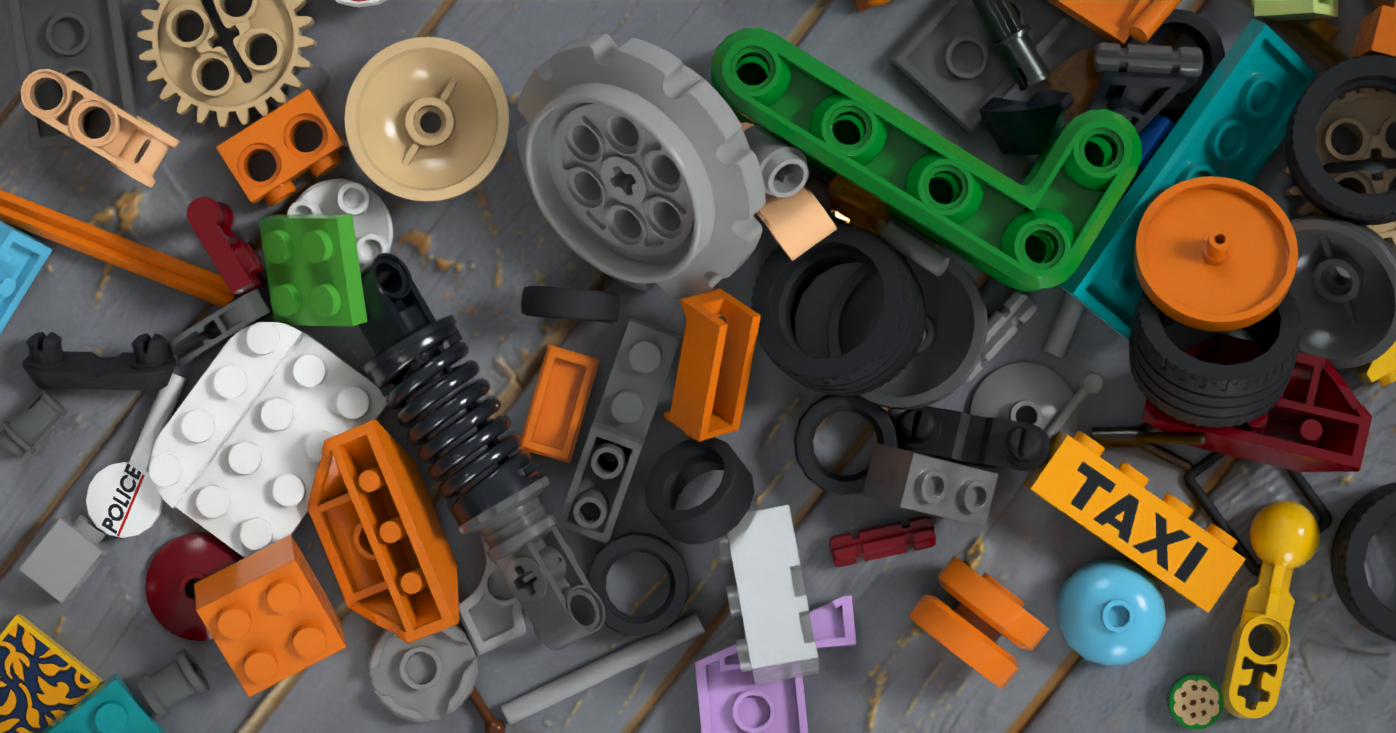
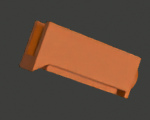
[663,288,761,442]

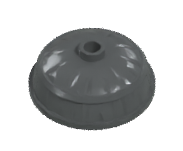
[1289,215,1396,369]

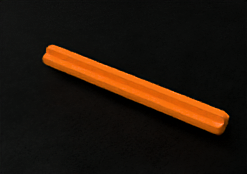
[0,189,238,308]

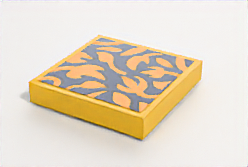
[0,614,104,733]

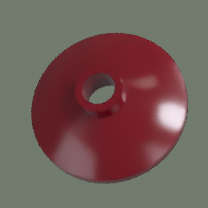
[145,533,244,641]

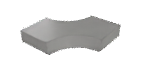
[459,535,554,656]

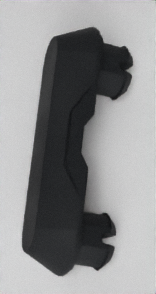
[22,332,177,391]
[896,406,1051,471]

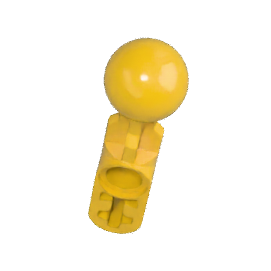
[1221,500,1320,718]

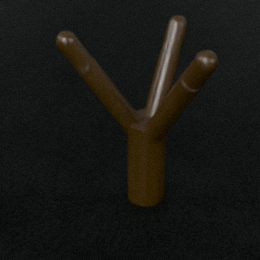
[1092,421,1207,471]

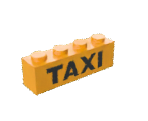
[1022,430,1246,613]

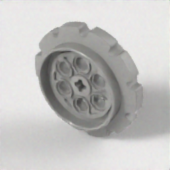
[516,34,766,297]

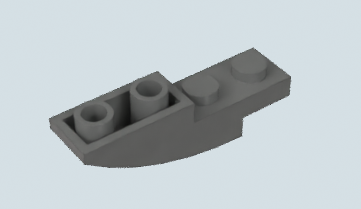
[557,317,682,544]

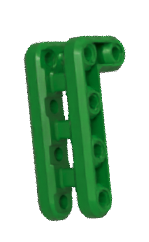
[711,28,1142,292]

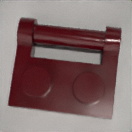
[187,197,266,295]

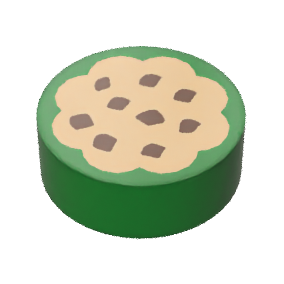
[1167,674,1224,730]

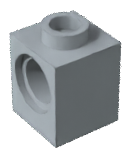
[19,515,112,603]

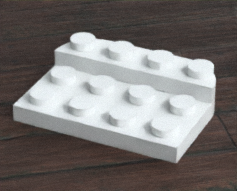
[149,322,388,558]

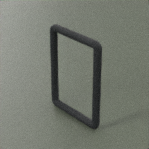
[1184,452,1332,576]

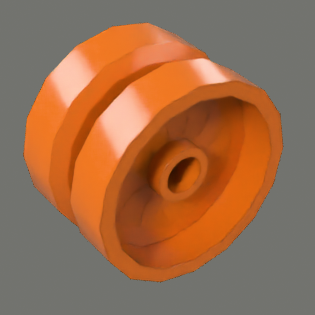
[907,555,1049,690]

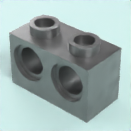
[862,443,999,527]

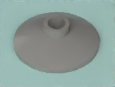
[970,362,1078,443]

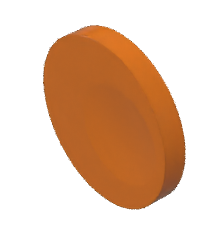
[1133,176,1298,332]

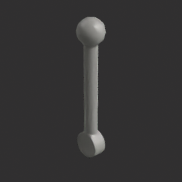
[1045,371,1103,442]

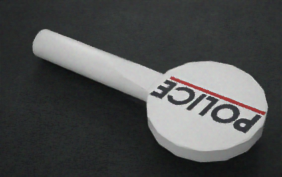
[86,373,187,538]

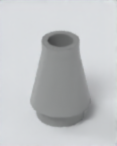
[744,125,809,198]

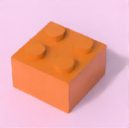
[194,534,346,697]

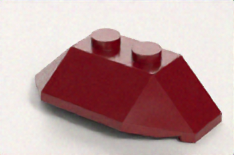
[1142,334,1372,472]

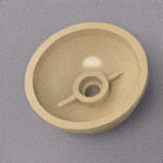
[344,37,510,202]

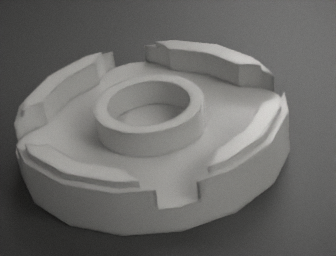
[368,625,478,722]

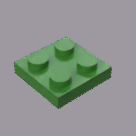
[258,214,368,327]

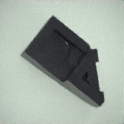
[979,89,1074,155]

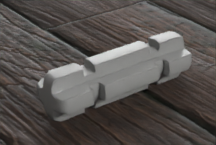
[965,291,1037,382]

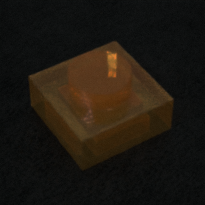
[828,174,889,236]

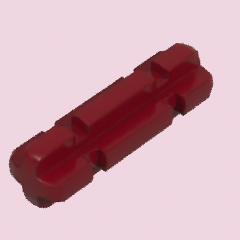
[829,516,936,567]

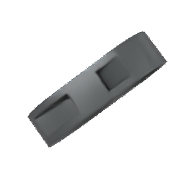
[167,289,272,368]

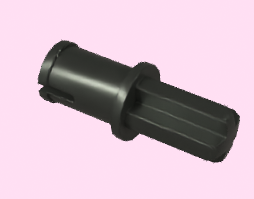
[972,0,1051,91]

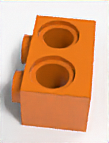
[216,89,349,207]

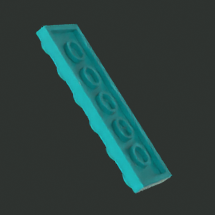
[1060,18,1318,341]

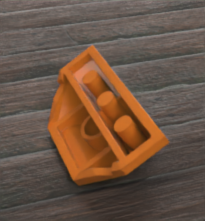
[307,419,459,644]

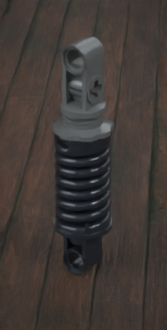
[358,253,606,650]

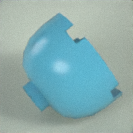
[1056,557,1166,666]

